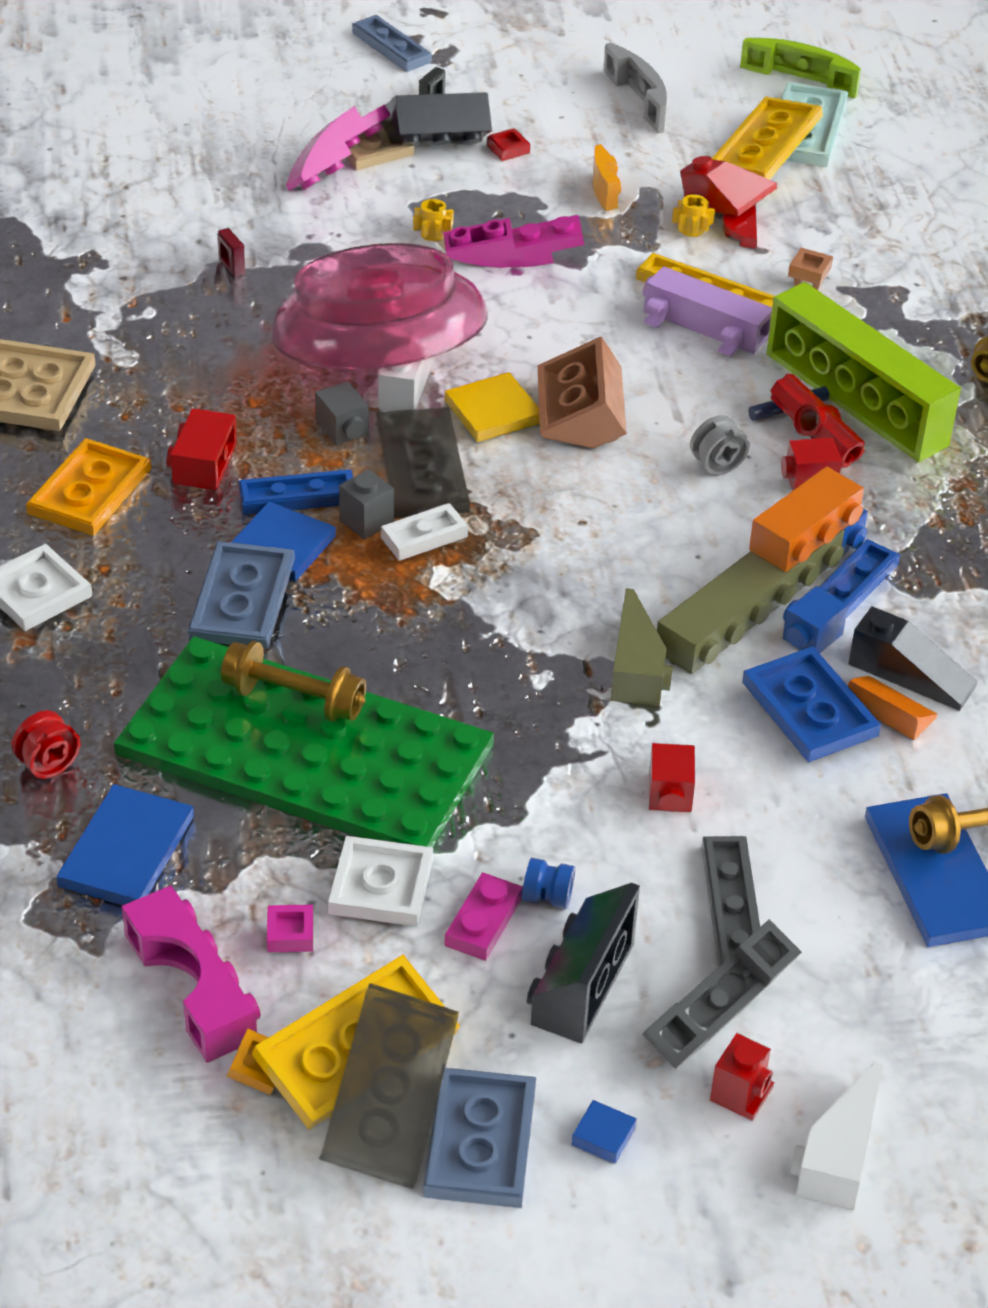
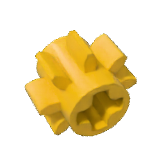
[672,195,715,237]
[413,199,454,242]

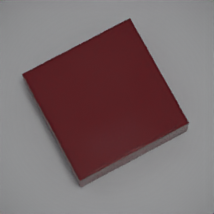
[217,227,245,277]

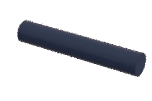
[748,386,830,421]

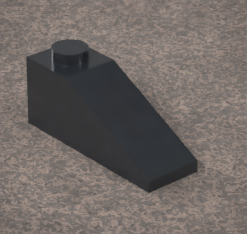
[848,606,977,711]

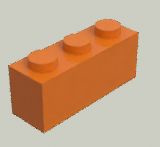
[749,467,864,572]

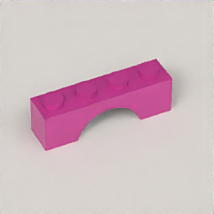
[122,885,261,1063]

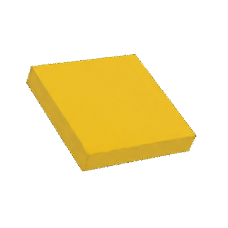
[445,372,540,442]

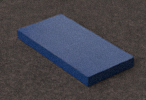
[865,793,988,948]

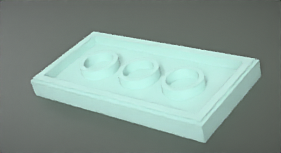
[781,82,848,167]

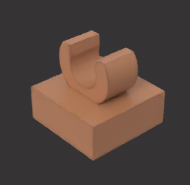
[788,247,833,290]

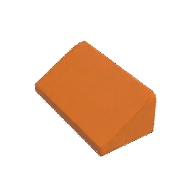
[848,675,938,740]

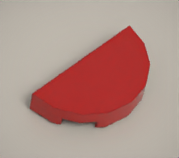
[722,204,757,249]

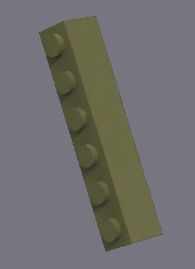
[657,529,844,674]

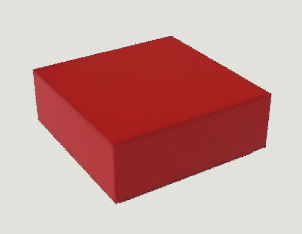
[487,128,531,161]

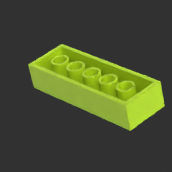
[766,282,961,463]

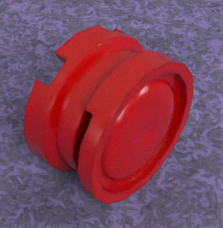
[11,710,81,779]

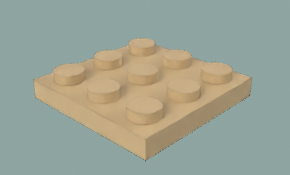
[0,339,96,431]

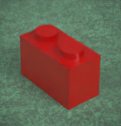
[166,408,237,491]

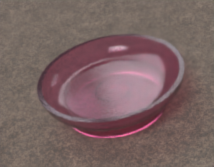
[272,243,488,369]

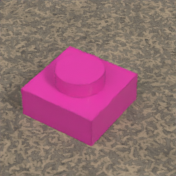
[267,905,313,952]

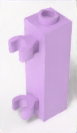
[642,266,772,357]

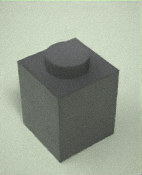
[315,381,369,445]
[339,469,394,540]

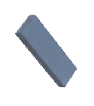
[352,15,432,72]

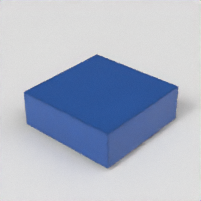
[571,1100,637,1164]

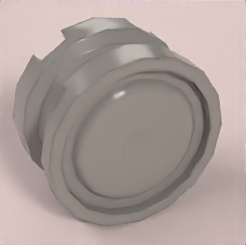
[690,415,750,475]

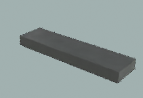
[701,836,760,967]

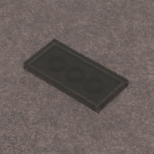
[376,407,470,518]
[319,983,459,1189]

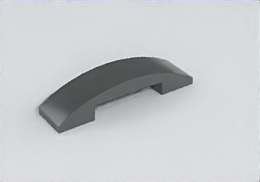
[642,919,802,1069]

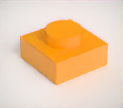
[227,1028,275,1095]

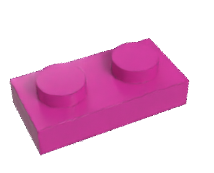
[445,872,523,961]

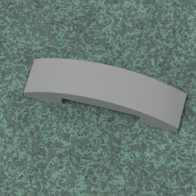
[603,43,667,133]

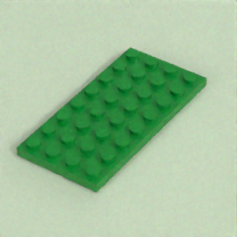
[114,636,494,848]

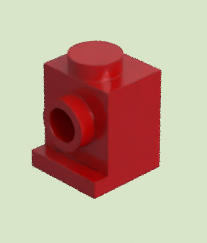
[710,1032,774,1121]

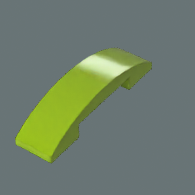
[740,37,861,99]

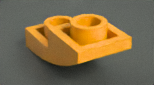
[592,144,621,211]

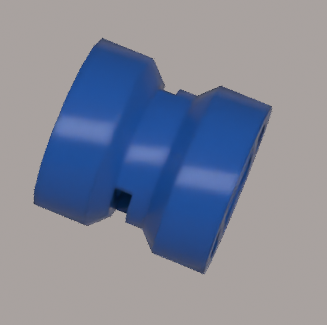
[522,857,576,910]

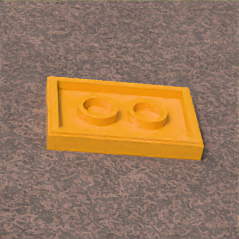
[26,438,152,536]

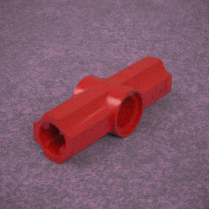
[770,374,866,468]

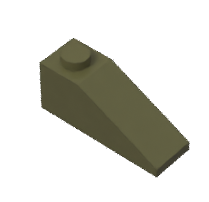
[611,588,673,707]

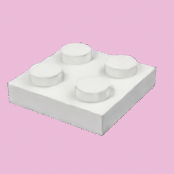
[0,543,92,631]
[328,836,433,927]

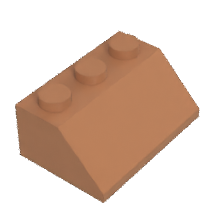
[537,336,627,449]

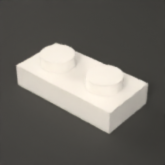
[381,503,468,561]

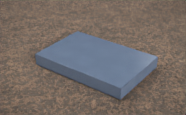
[188,541,295,649]
[423,1067,536,1208]

